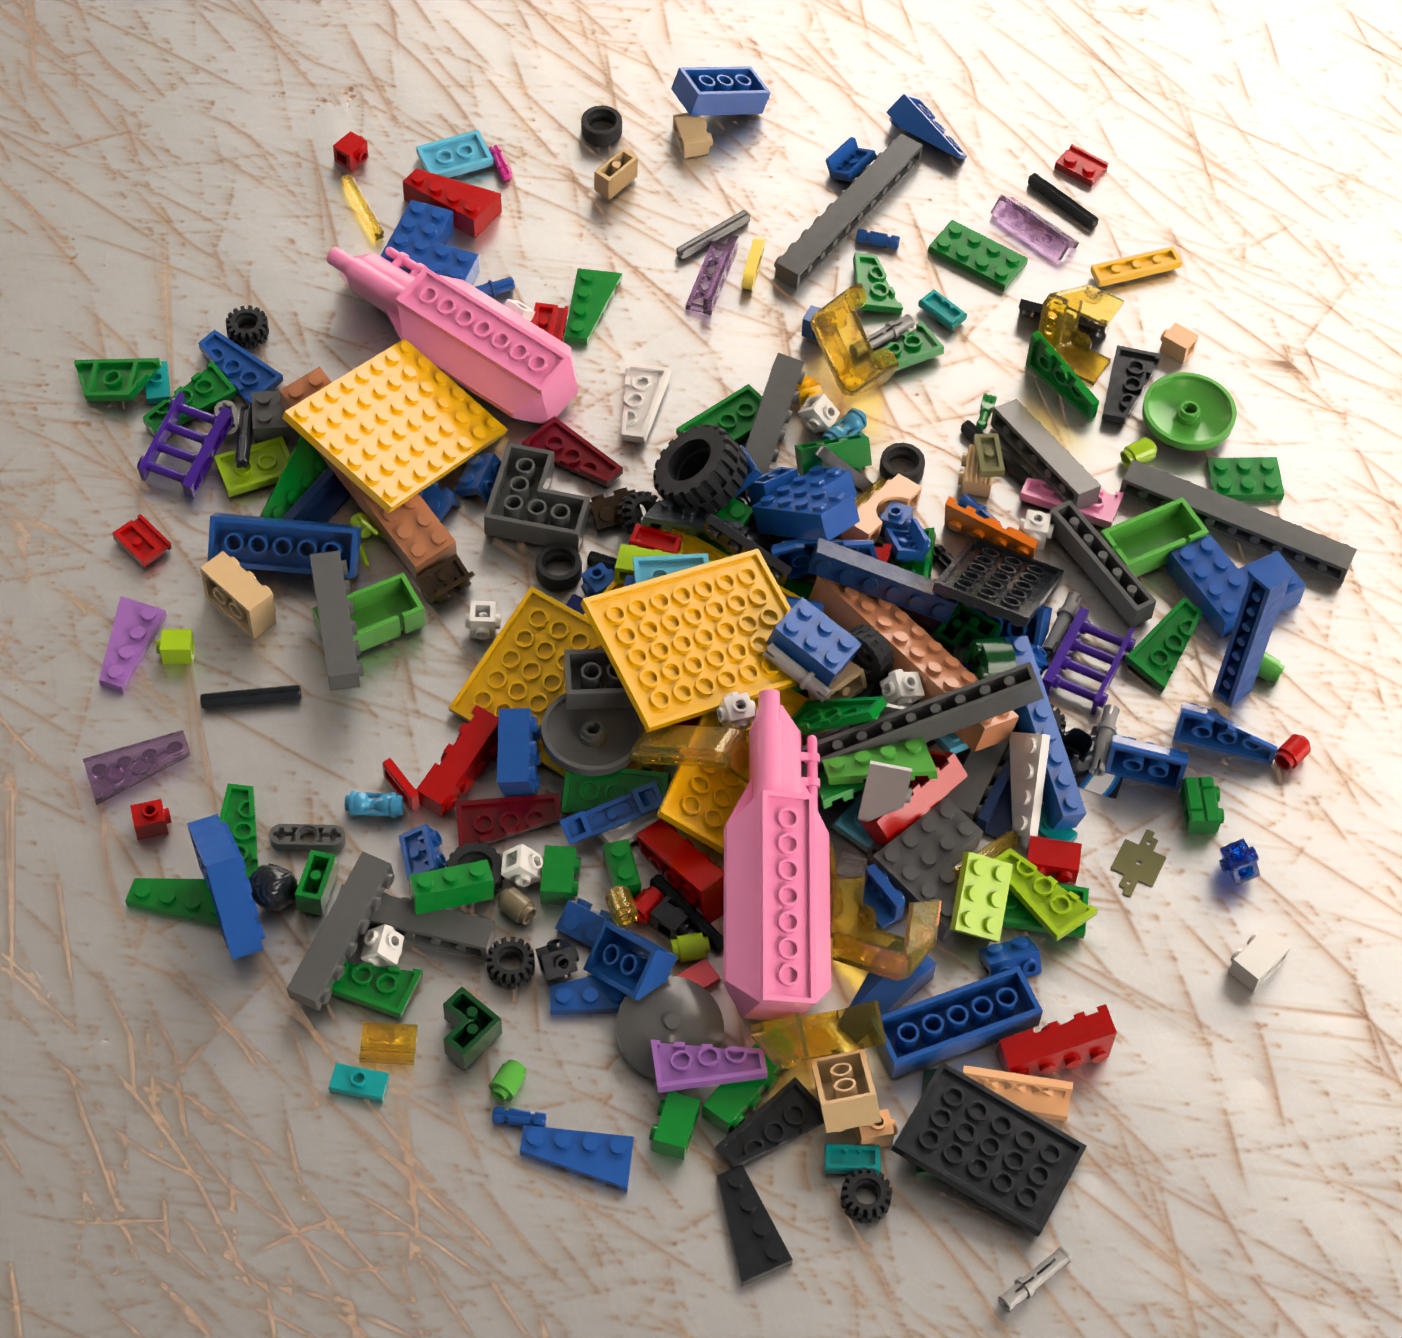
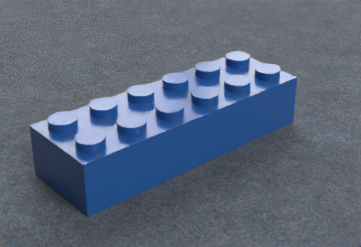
[207,513,362,578]
[870,966,1043,1079]

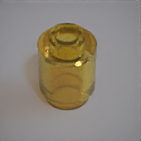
[605,886,638,927]

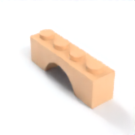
[841,474,922,543]

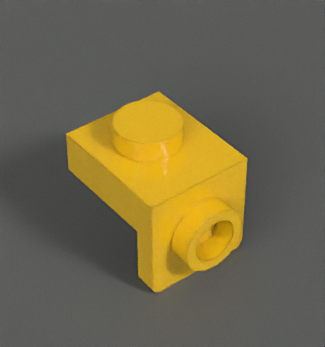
[795,376,822,407]

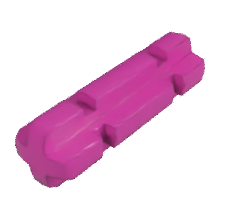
[489,144,512,181]

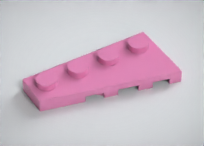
[1019,478,1124,528]

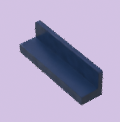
[281,467,351,523]
[976,754,1012,842]

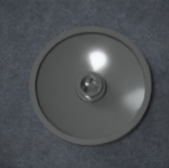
[541,693,644,776]
[615,975,724,1080]

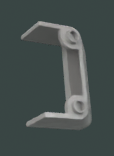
[857,704,912,822]

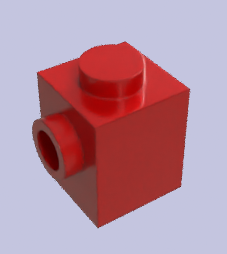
[333,131,369,171]
[130,799,172,840]

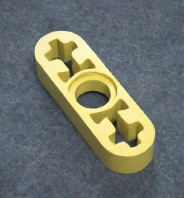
[741,236,766,291]

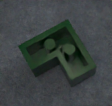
[933,602,1002,657]
[443,986,502,1070]

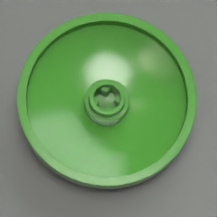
[1142,372,1237,451]

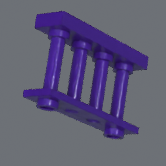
[137,391,234,499]
[1042,606,1136,716]

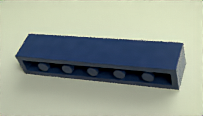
[808,538,957,624]

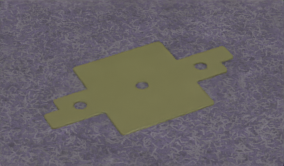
[1111,829,1167,897]

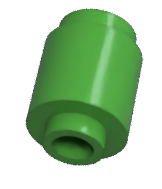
[1257,652,1286,683]
[489,1060,526,1102]

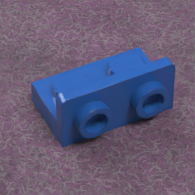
[398,824,447,881]

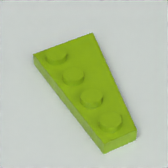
[994,848,1098,942]

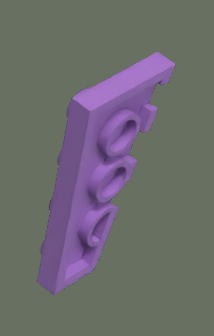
[99,596,167,693]
[651,1039,768,1093]

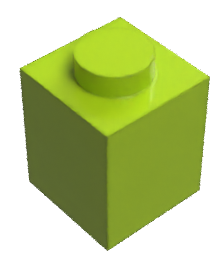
[156,629,195,664]

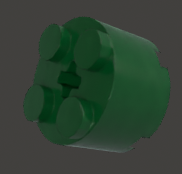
[963,637,1016,680]

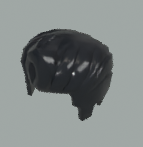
[1060,728,1096,774]
[249,863,298,911]

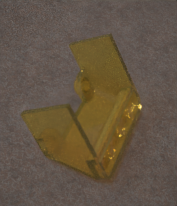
[1038,285,1124,386]
[630,724,749,784]
[830,876,942,981]
[749,1000,887,1070]

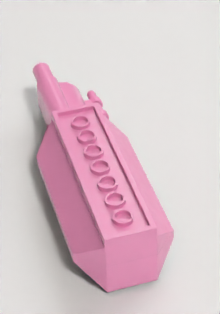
[327,247,578,424]
[723,689,831,1022]

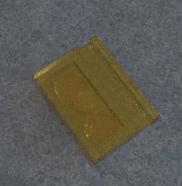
[359,1022,418,1065]

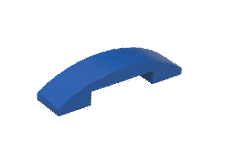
[559,781,663,845]

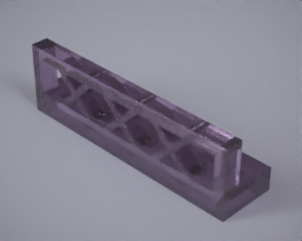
[990,194,1080,260]
[685,234,739,316]

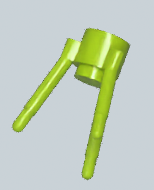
[349,513,388,567]

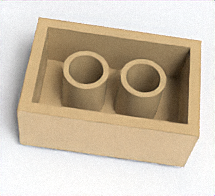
[200,551,277,640]
[811,1049,881,1133]

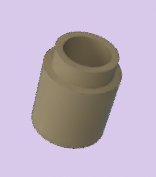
[498,887,537,925]

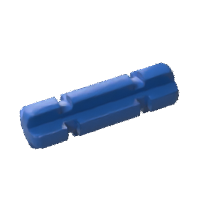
[856,229,900,249]
[492,1106,547,1127]

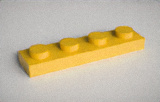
[1090,246,1182,287]

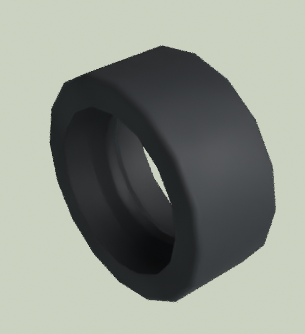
[581,105,622,147]
[879,442,925,484]
[535,544,582,592]

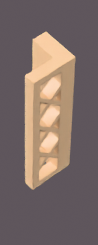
[962,1065,1073,1121]

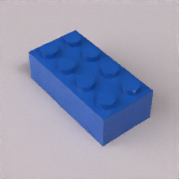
[671,66,771,116]

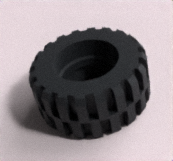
[653,424,747,514]

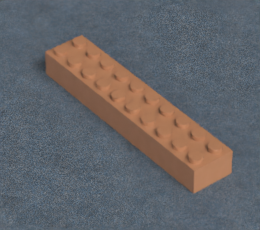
[279,367,457,578]
[809,576,1019,752]

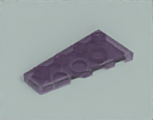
[83,730,191,806]

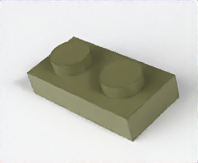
[974,433,1005,478]

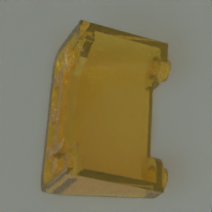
[811,283,899,397]

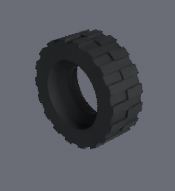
[848,624,894,682]
[446,842,504,903]

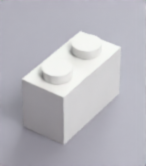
[1229,927,1292,992]

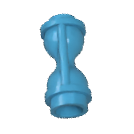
[821,408,867,440]
[344,790,404,818]

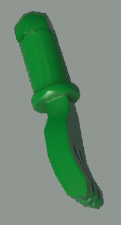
[976,393,998,430]

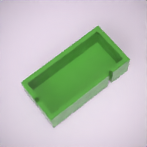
[1100,497,1209,577]
[312,572,426,652]

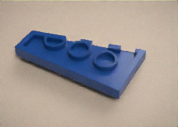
[520,1125,634,1192]

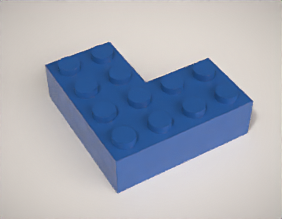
[380,200,480,286]
[752,465,860,541]
[1165,534,1306,639]
[187,814,265,960]

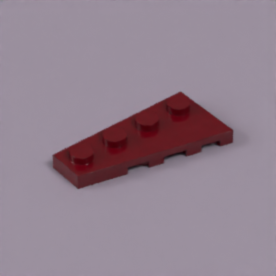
[521,416,623,487]
[455,793,561,847]

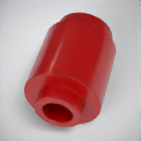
[1274,734,1311,770]
[626,886,664,925]

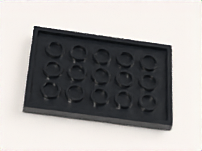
[932,536,1064,627]
[891,1062,1087,1237]

